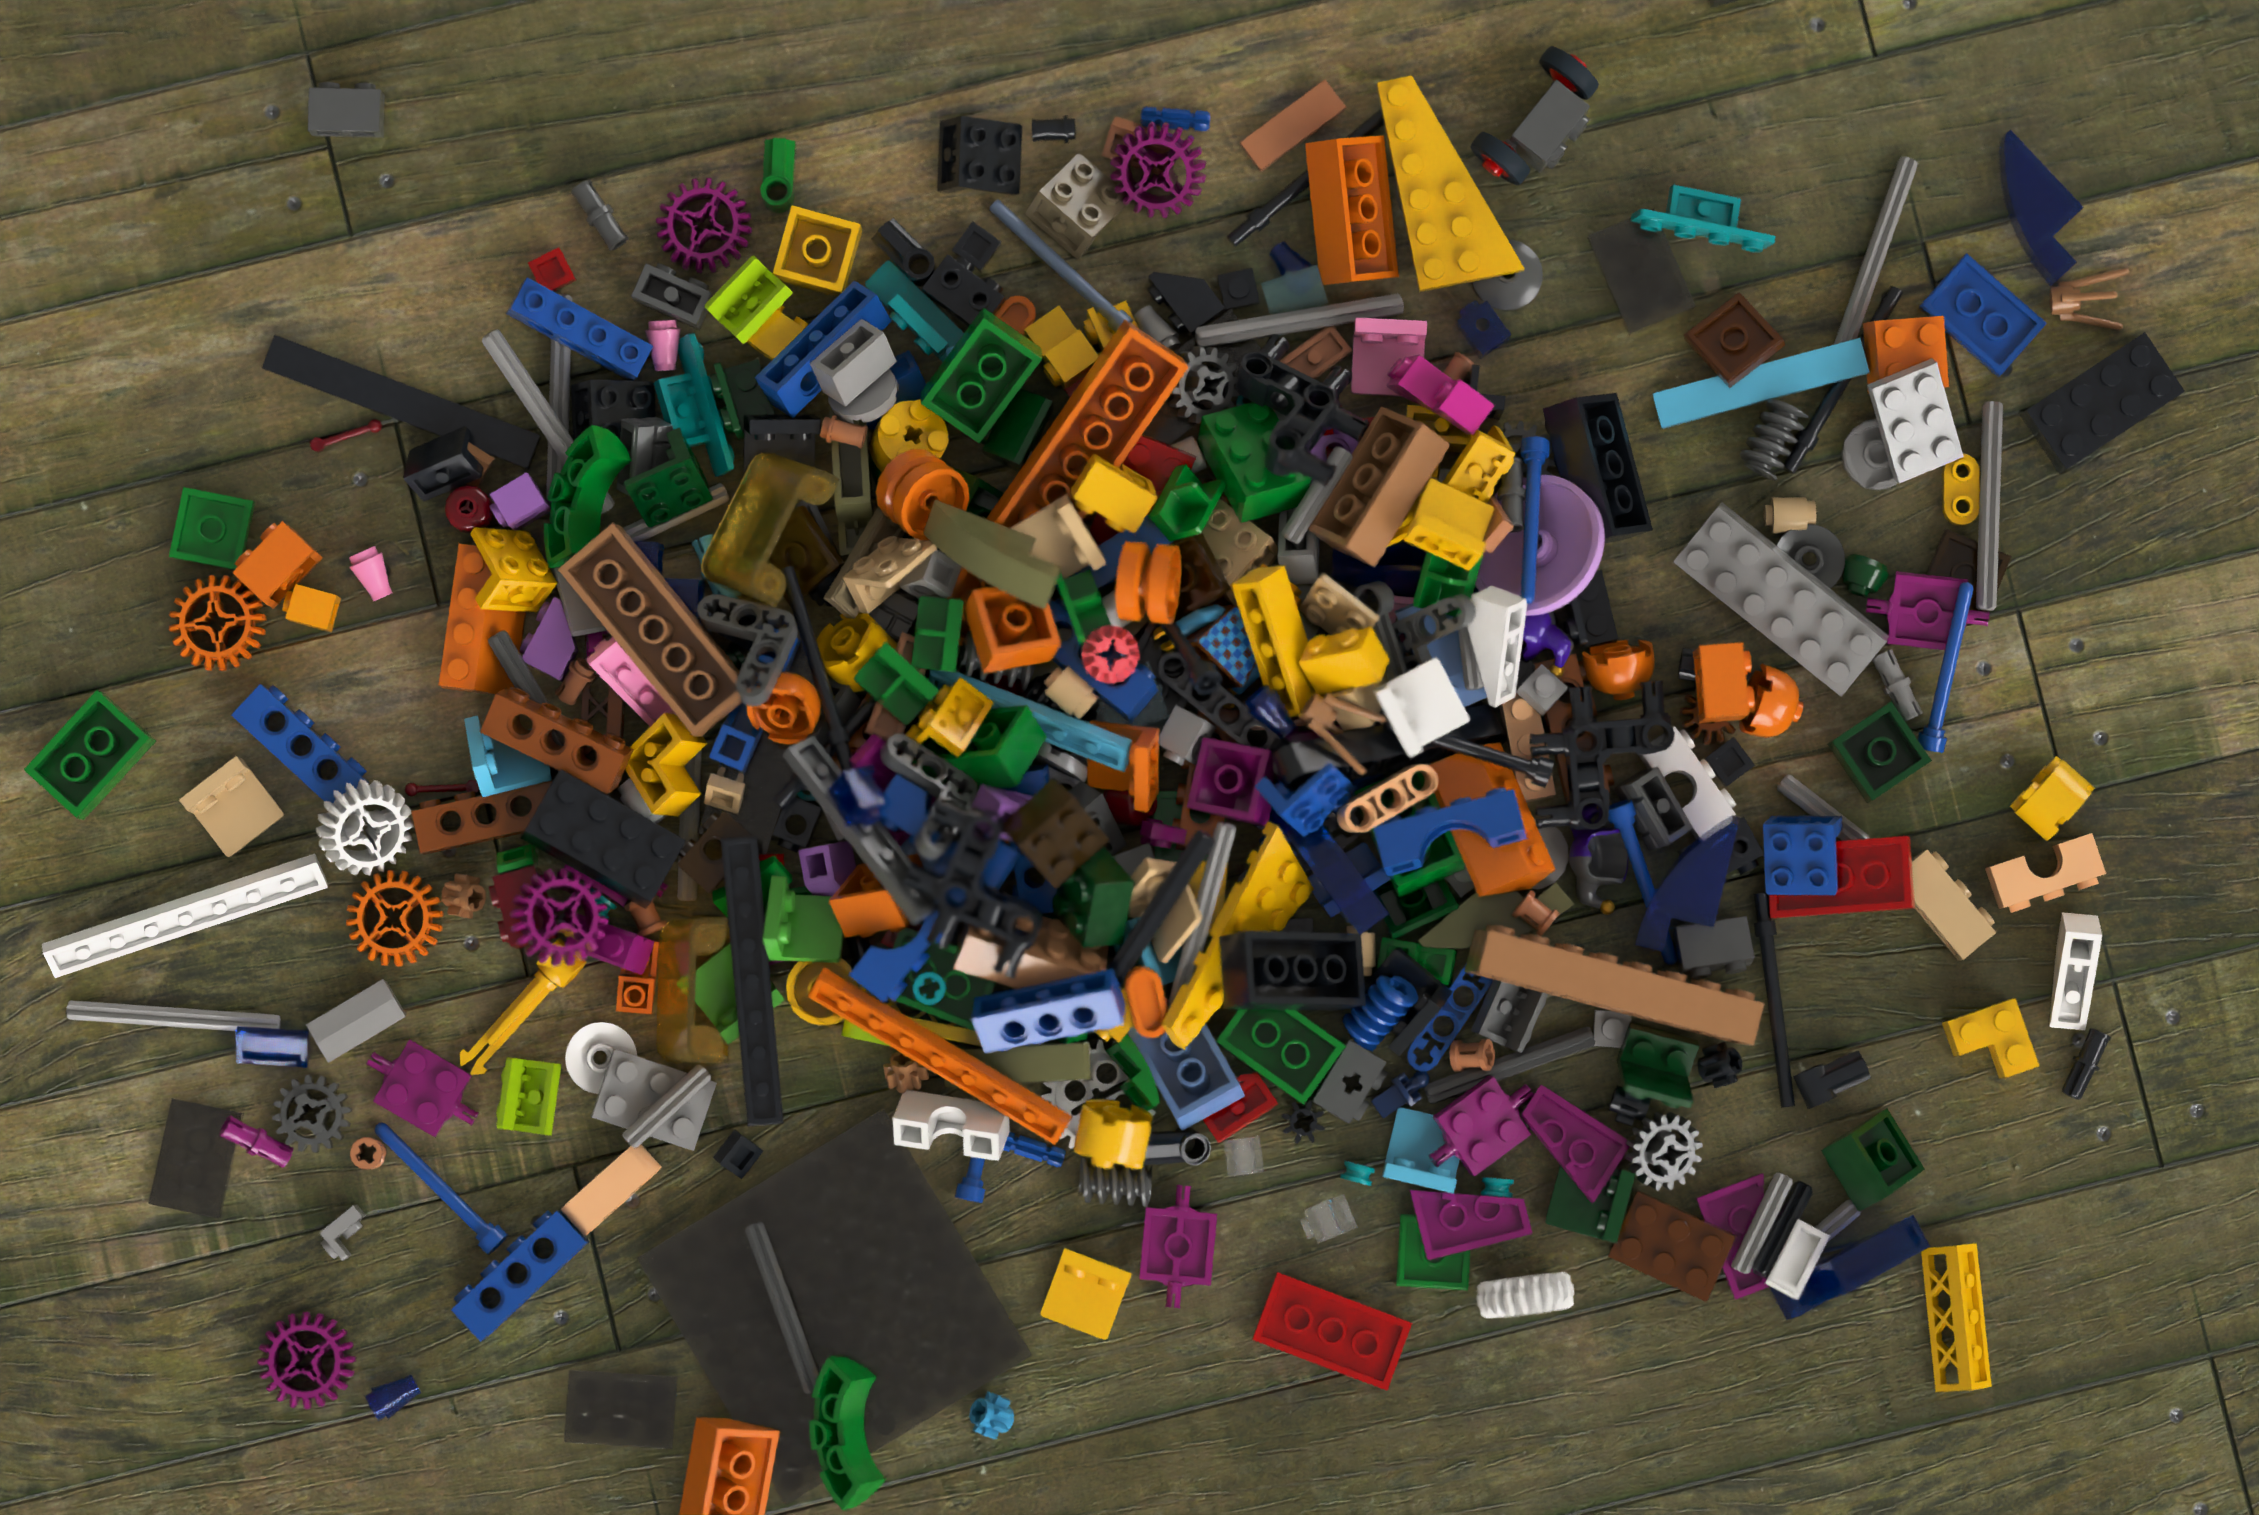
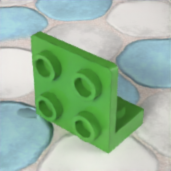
[763,876,844,963]
[681,942,785,1045]

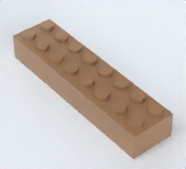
[1464,925,1764,1045]

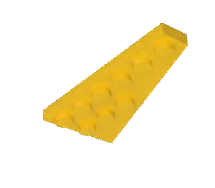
[1377,75,1525,292]
[1162,821,1314,1049]

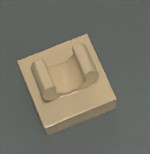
[704,767,745,814]

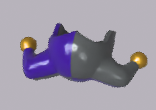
[1522,611,1574,678]
[1569,799,1629,915]

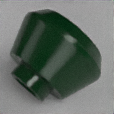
[1843,554,1890,598]

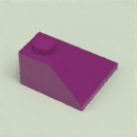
[1187,737,1274,826]

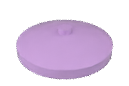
[1475,475,1605,616]

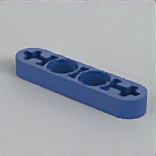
[1407,964,1493,1072]

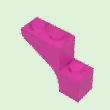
[1386,355,1494,435]

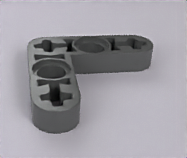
[697,594,798,706]
[1392,594,1476,671]
[880,734,978,860]

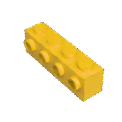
[1231,566,1325,717]

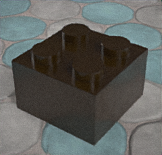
[1003,778,1109,889]

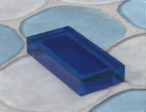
[235,1026,309,1068]

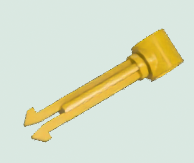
[460,938,587,1075]

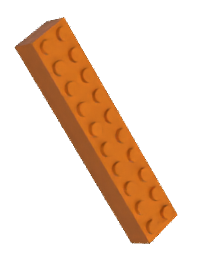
[944,319,1189,646]

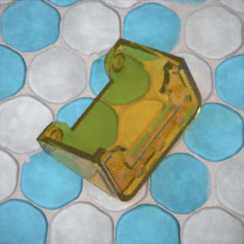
[701,452,840,608]
[656,917,730,1064]

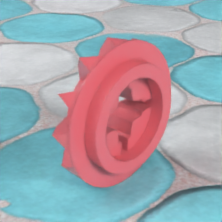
[1081,625,1140,684]

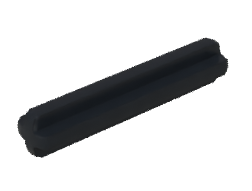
[1752,1181,1813,1279]

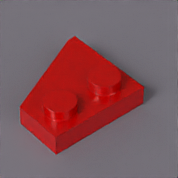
[1203,1073,1278,1144]

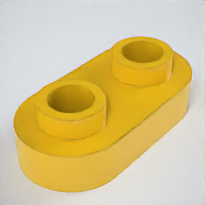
[1942,454,1980,526]

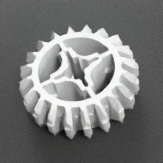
[316,779,414,876]
[1476,1272,1574,1318]

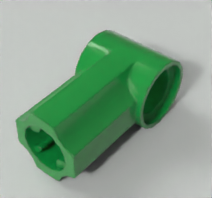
[760,138,796,213]

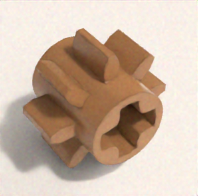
[441,873,486,919]
[883,1051,929,1094]

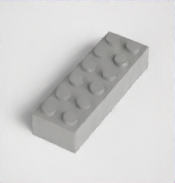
[1673,502,1889,697]

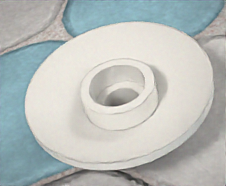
[565,1022,637,1094]

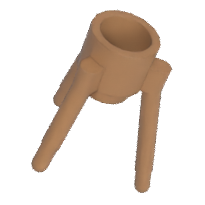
[2050,268,2129,330]
[1299,693,1386,774]

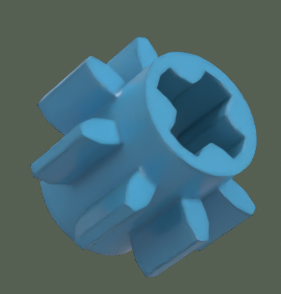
[969,1392,1014,1439]

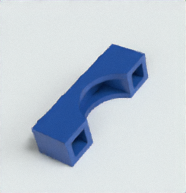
[709,628,801,773]
[873,773,1022,890]
[1374,788,1527,876]
[849,861,966,1003]

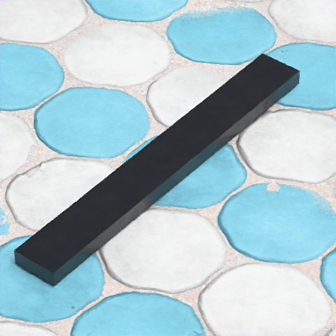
[262,335,541,470]
[721,835,784,1127]

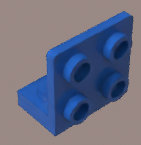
[1255,762,1356,837]
[1763,816,1843,895]

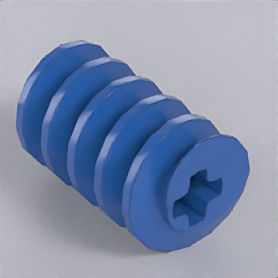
[1343,975,1418,1051]

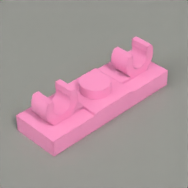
[586,637,675,727]

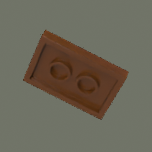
[1608,1190,1737,1302]

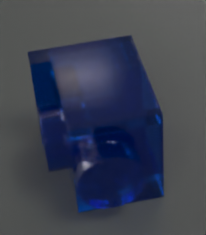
[1456,300,1512,359]
[828,765,886,827]

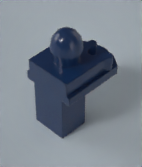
[1371,1071,1430,1119]

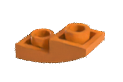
[616,940,660,1015]

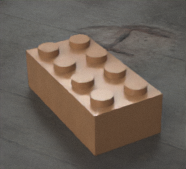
[1308,406,1450,567]
[954,916,1109,1007]

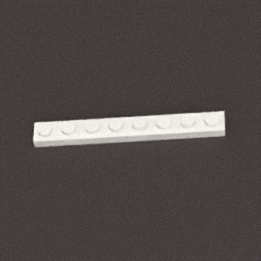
[42,853,328,978]

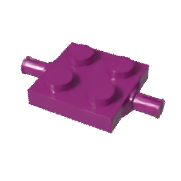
[1866,571,1989,650]
[366,1039,479,1138]
[1428,1075,1534,1177]
[1139,1185,1217,1308]

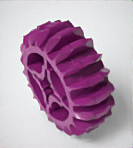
[1110,122,1206,218]
[656,178,752,274]
[510,868,608,967]
[257,1311,356,1410]

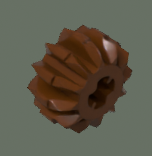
[1679,688,1739,745]

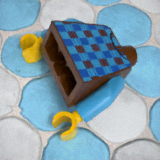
[1153,604,1260,709]

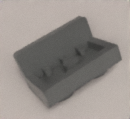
[1471,980,1548,1053]

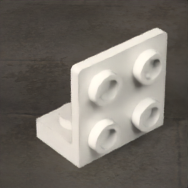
[1373,658,1469,757]

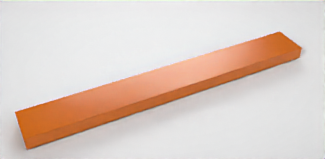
[808,967,1073,1145]

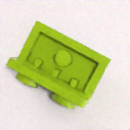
[704,256,793,344]
[496,1057,562,1136]

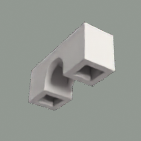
[1638,726,1736,841]
[893,1090,1010,1161]

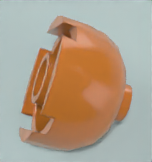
[1582,640,1655,700]
[1739,664,1803,738]
[747,672,821,745]

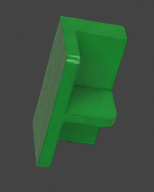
[1149,464,1227,542]
[1413,551,1484,617]
[1056,570,1113,649]
[911,596,964,672]
[854,642,939,726]

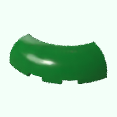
[544,425,632,568]
[809,1356,886,1511]

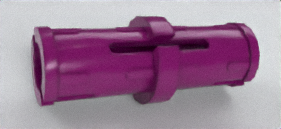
[219,1115,294,1168]

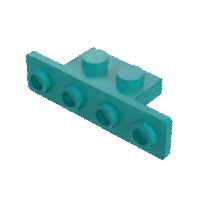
[1631,185,1776,252]
[865,260,964,362]
[654,333,734,477]

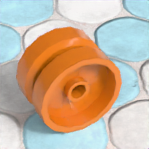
[876,449,969,541]
[1116,541,1181,624]

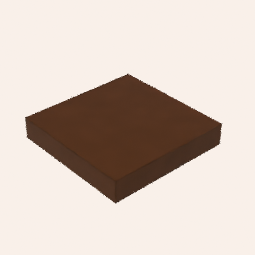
[1684,292,1785,388]

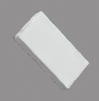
[1765,1219,1830,1300]

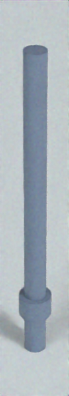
[989,199,1133,332]

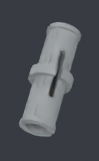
[1872,649,1923,722]

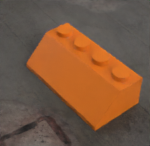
[1305,135,1399,285]
[439,544,526,695]
[1428,743,1556,897]
[679,1417,780,1515]

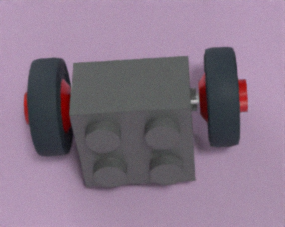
[1470,46,1599,185]

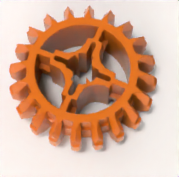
[169,575,266,671]
[346,870,444,967]

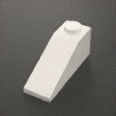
[1468,586,1527,707]
[2049,912,2102,1031]

